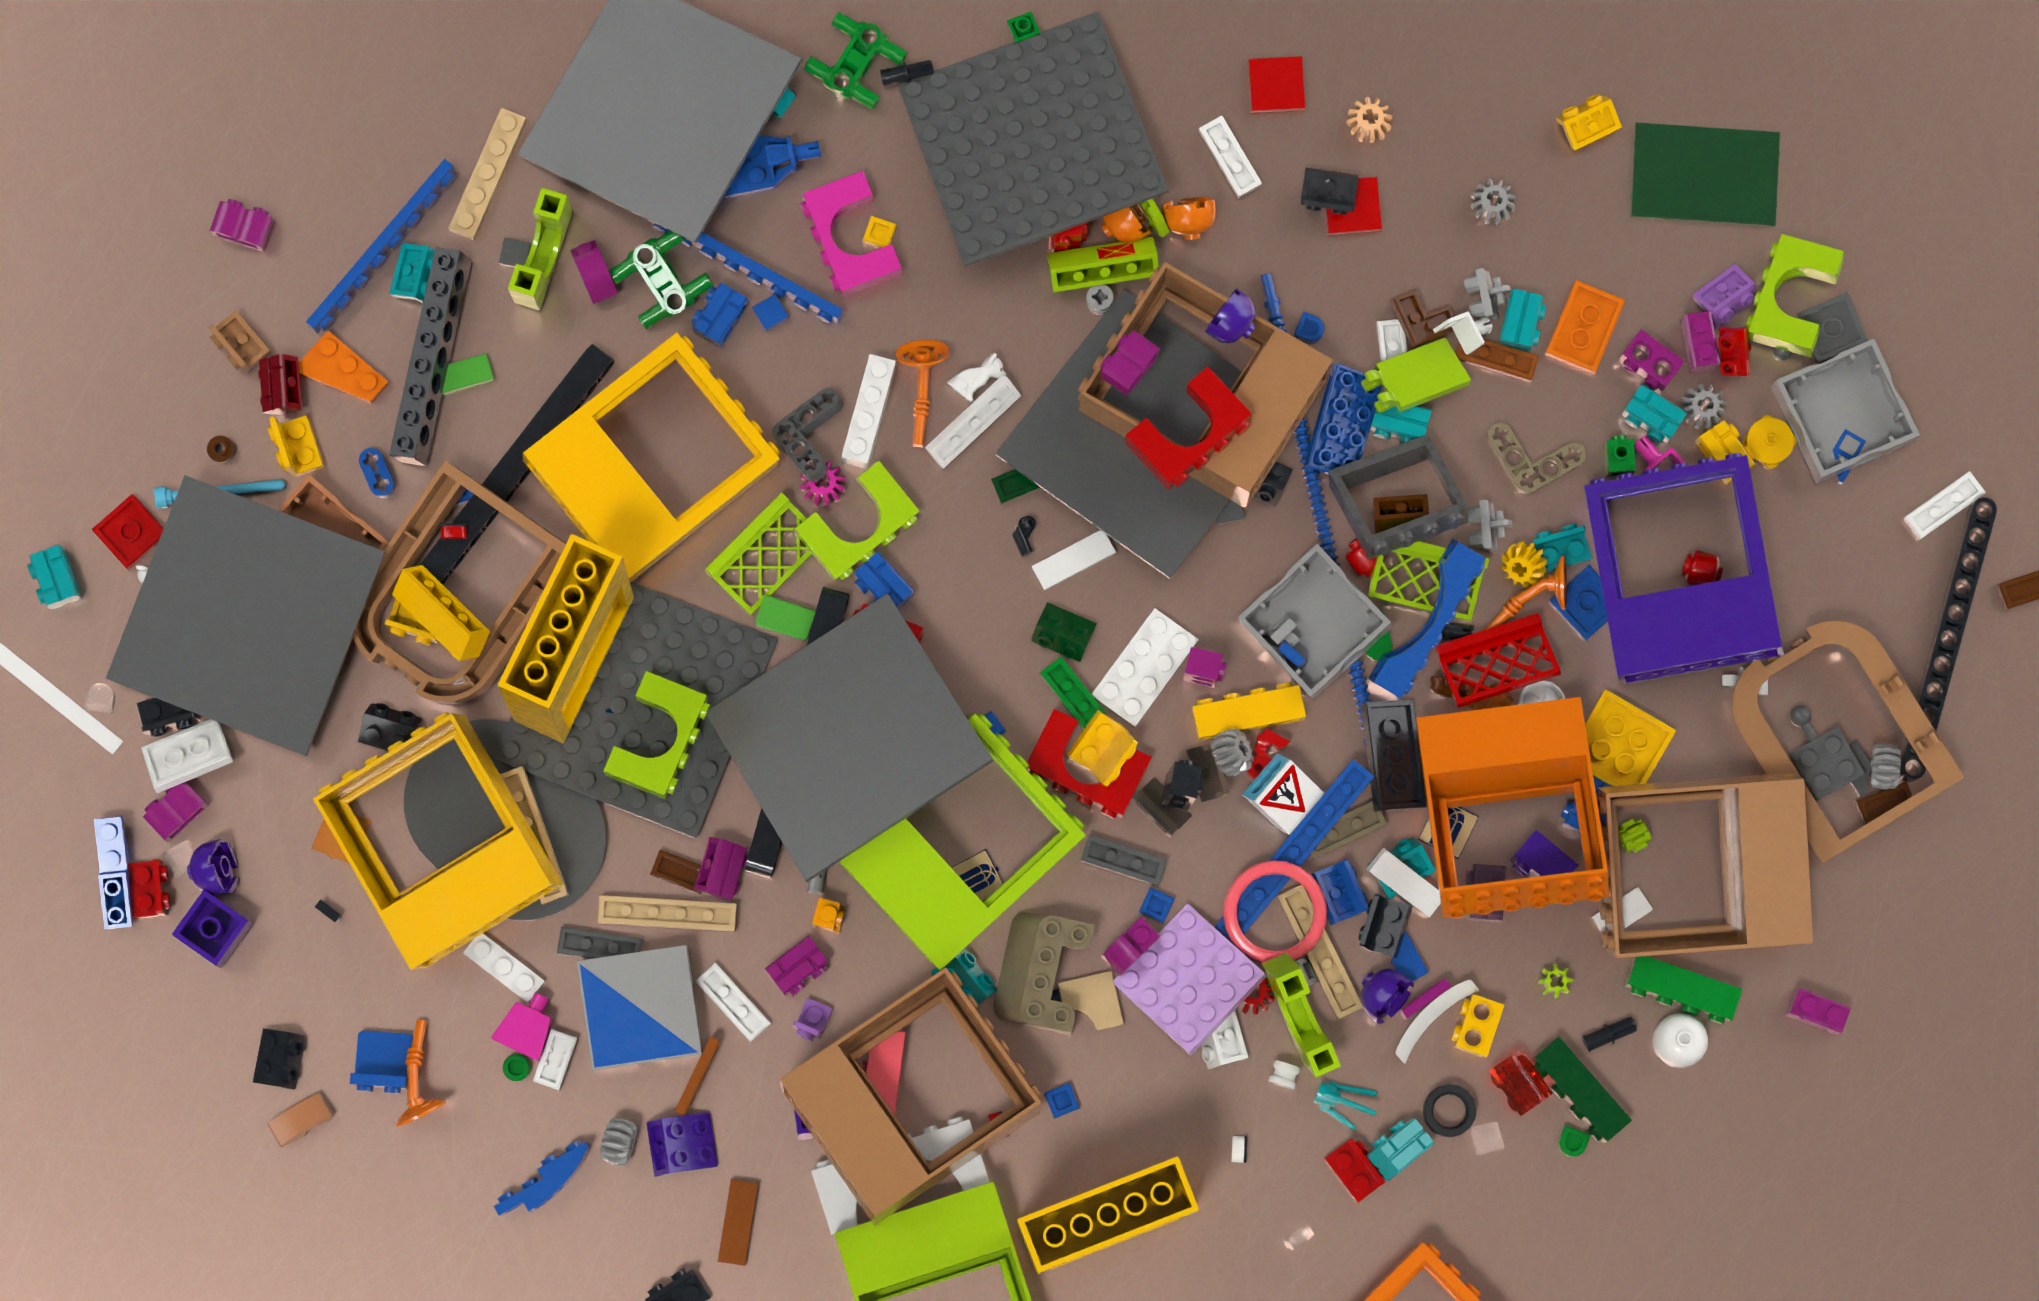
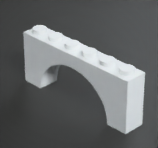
[811,1116,990,1235]

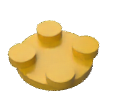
[1742,415,1797,469]

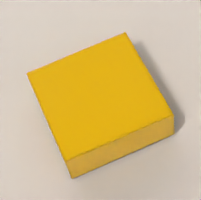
[862,216,897,248]

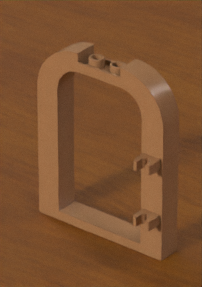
[353,461,566,704]
[1732,621,1965,863]

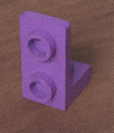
[792,998,833,1042]

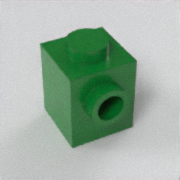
[1603,435,1636,477]

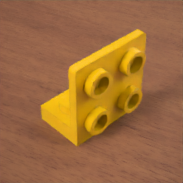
[267,415,324,478]
[1067,710,1138,787]

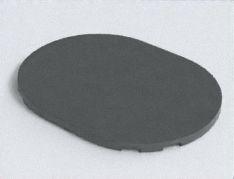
[404,719,607,921]

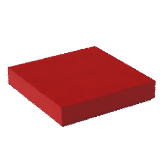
[1248,56,1305,113]
[1326,177,1382,235]
[91,494,164,570]

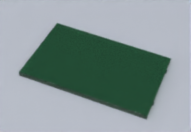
[1631,122,1780,227]

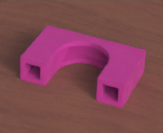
[800,171,902,297]

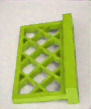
[704,492,812,616]
[1367,541,1489,621]

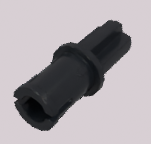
[880,60,934,87]
[1582,1017,1637,1052]

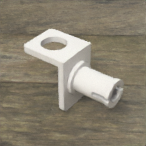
[1433,311,1493,354]

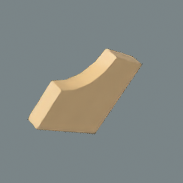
[1058,971,1124,1031]

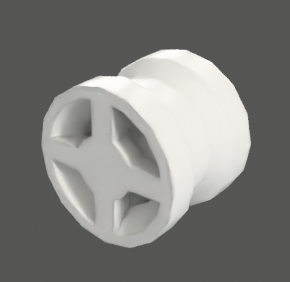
[1268,1060,1301,1090]

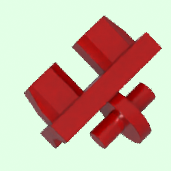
[1718,326,1752,376]

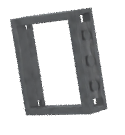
[1328,434,1469,560]

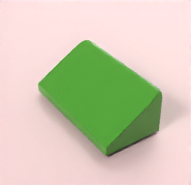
[755,595,816,641]

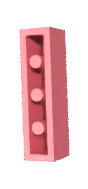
[862,1031,906,1115]

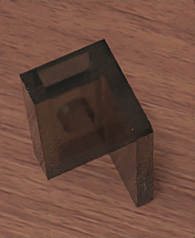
[1186,741,1229,803]
[1131,778,1192,838]

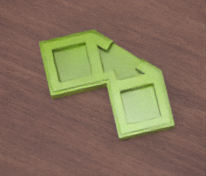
[1139,199,1170,237]

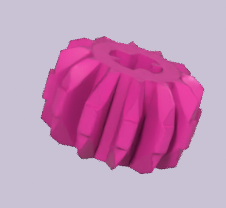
[800,461,846,506]

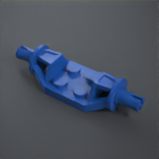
[722,136,821,199]

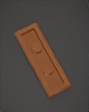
[1455,339,1539,383]
[675,1036,720,1115]
[718,1179,758,1266]

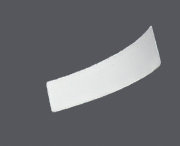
[1395,979,1479,1064]

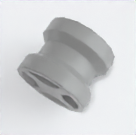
[1086,285,1113,315]

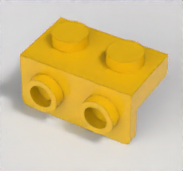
[384,599,440,646]

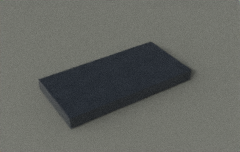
[1361,700,1427,812]

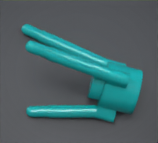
[1314,1081,1377,1130]

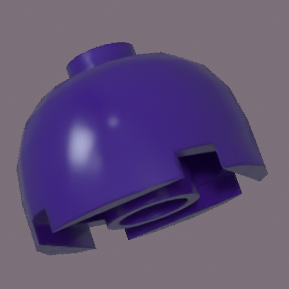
[1204,288,1256,344]
[187,839,238,895]
[1360,969,1414,1024]

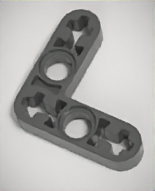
[772,388,842,482]

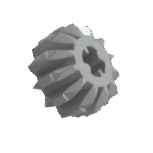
[1471,179,1516,225]
[1681,384,1727,430]
[1211,728,1254,776]
[1870,743,1901,790]
[600,1118,637,1166]

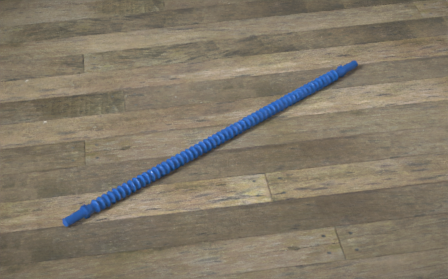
[1260,273,1372,746]

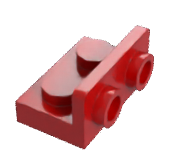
[128,859,171,919]
[1324,1138,1385,1203]

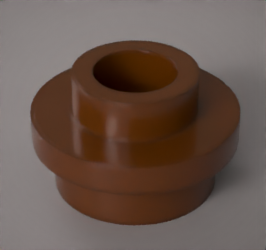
[207,435,234,463]

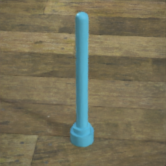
[154,479,286,509]

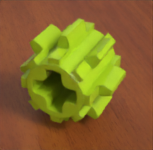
[1618,818,1652,853]
[1538,964,1573,999]

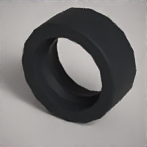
[1423,1084,1476,1138]

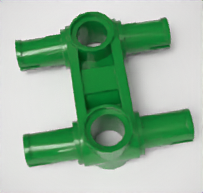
[804,12,908,110]
[609,231,714,329]

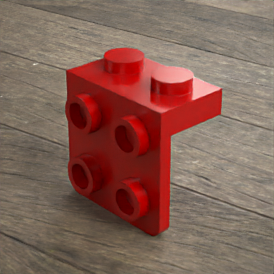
[1048,223,1087,252]

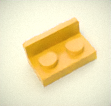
[1556,94,1622,150]

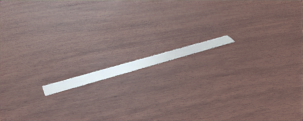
[0,643,124,755]

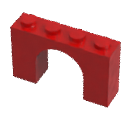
[1125,367,1252,491]
[1026,709,1152,820]

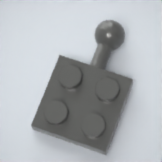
[1772,292,1868,364]
[1789,705,1865,801]

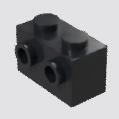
[1160,760,1205,812]

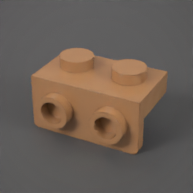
[209,310,272,373]

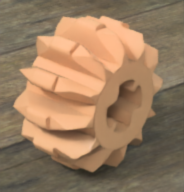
[1347,97,1393,143]

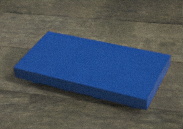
[1304,363,1382,475]

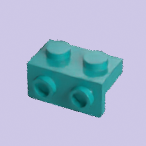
[931,948,997,1005]

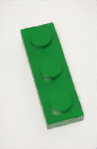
[1039,656,1108,730]

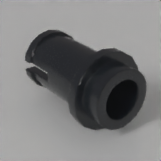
[1441,622,1474,640]

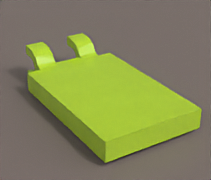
[1361,337,1471,414]

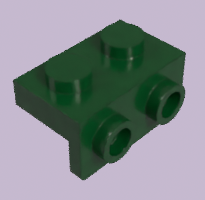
[1031,602,1097,662]

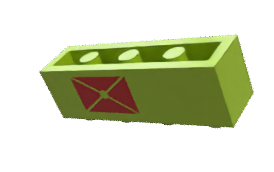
[1047,237,1159,293]

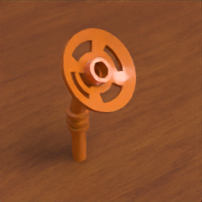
[895,340,949,447]
[1482,555,1567,631]
[395,1019,446,1127]

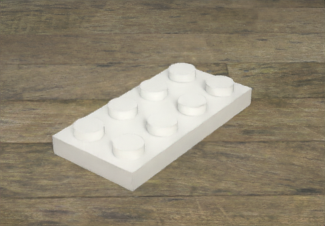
[1091,608,1199,728]

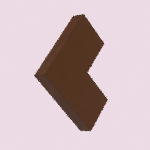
[1390,289,1455,349]

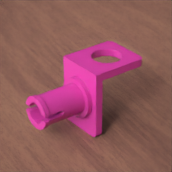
[1634,435,1688,475]

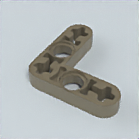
[1487,422,1586,495]

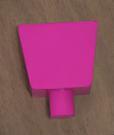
[491,992,553,1062]

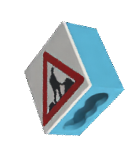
[1242,753,1325,835]

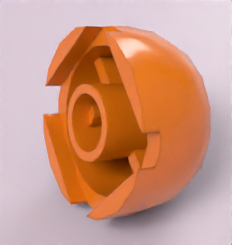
[1162,197,1216,240]
[1101,204,1152,243]

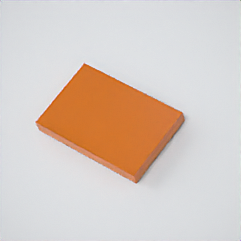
[1545,280,1625,375]

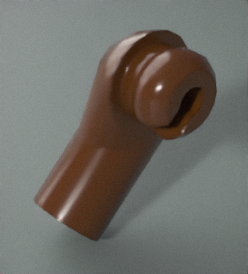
[1429,675,1466,698]

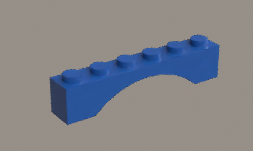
[1369,538,1485,698]

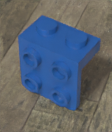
[350,1031,413,1094]

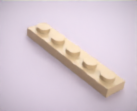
[448,108,527,240]
[500,766,569,905]
[1277,885,1363,1020]
[598,895,737,932]

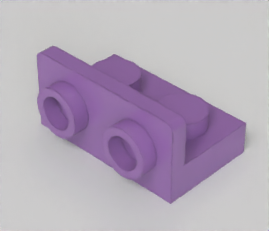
[1693,264,1757,328]

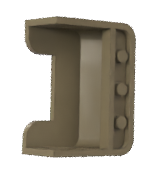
[993,913,1095,1035]

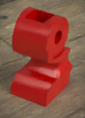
[1246,728,1290,780]

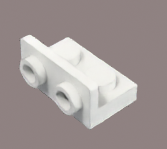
[1201,1010,1248,1069]

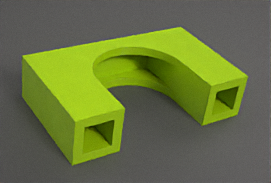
[508,188,573,311]
[1746,234,1844,358]
[793,461,919,581]
[603,671,710,800]
[1261,952,1341,1078]

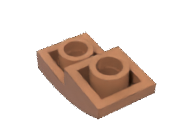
[267,1093,332,1147]

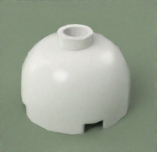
[1652,1013,1708,1068]

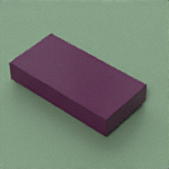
[1399,979,1451,1020]

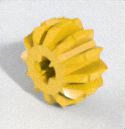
[1500,540,1548,588]

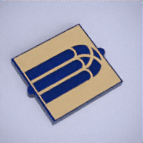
[1418,807,1479,860]
[951,849,1004,902]

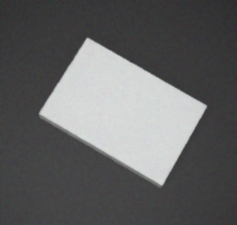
[141,719,233,793]

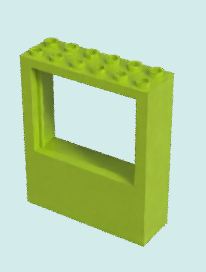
[839,712,1086,970]
[834,1181,1032,1301]

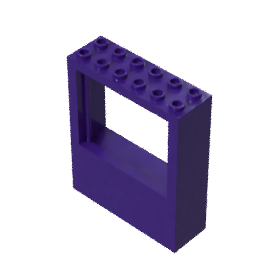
[1584,453,1784,685]

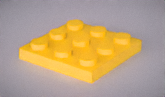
[1585,689,1676,786]

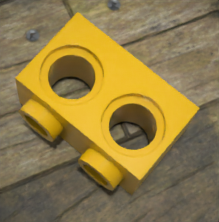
[1451,994,1504,1058]

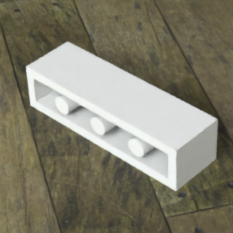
[841,354,897,469]

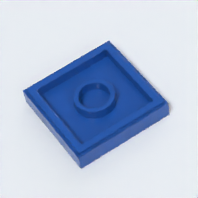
[1549,565,1608,641]

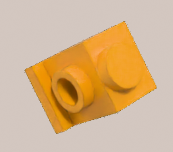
[812,898,847,934]

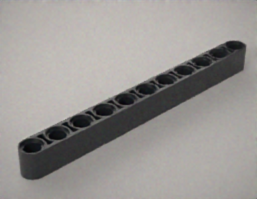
[419,344,615,585]
[1899,497,1997,783]
[745,587,850,878]

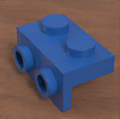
[1311,859,1369,925]

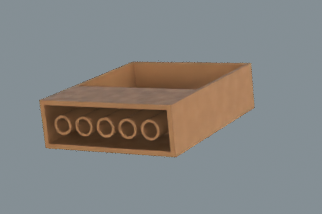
[1077,262,1333,509]
[1596,772,1813,958]
[780,968,1042,1226]

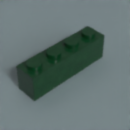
[1531,1037,1632,1143]

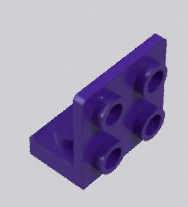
[646,1112,718,1177]

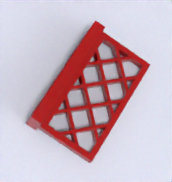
[1435,613,1561,708]

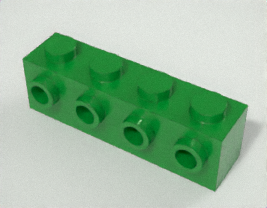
[1624,956,1743,1025]

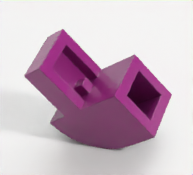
[570,240,618,304]
[1101,917,1160,976]

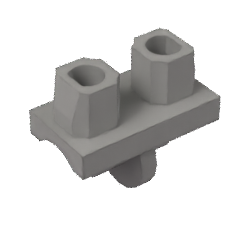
[1464,268,1511,320]
[1469,500,1512,552]

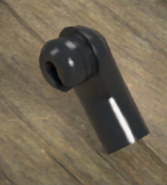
[1012,516,1036,557]

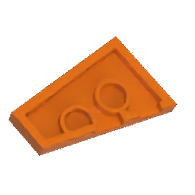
[299,330,389,404]

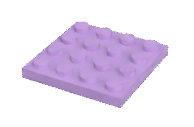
[1113,903,1267,1056]

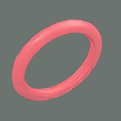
[1223,860,1327,963]

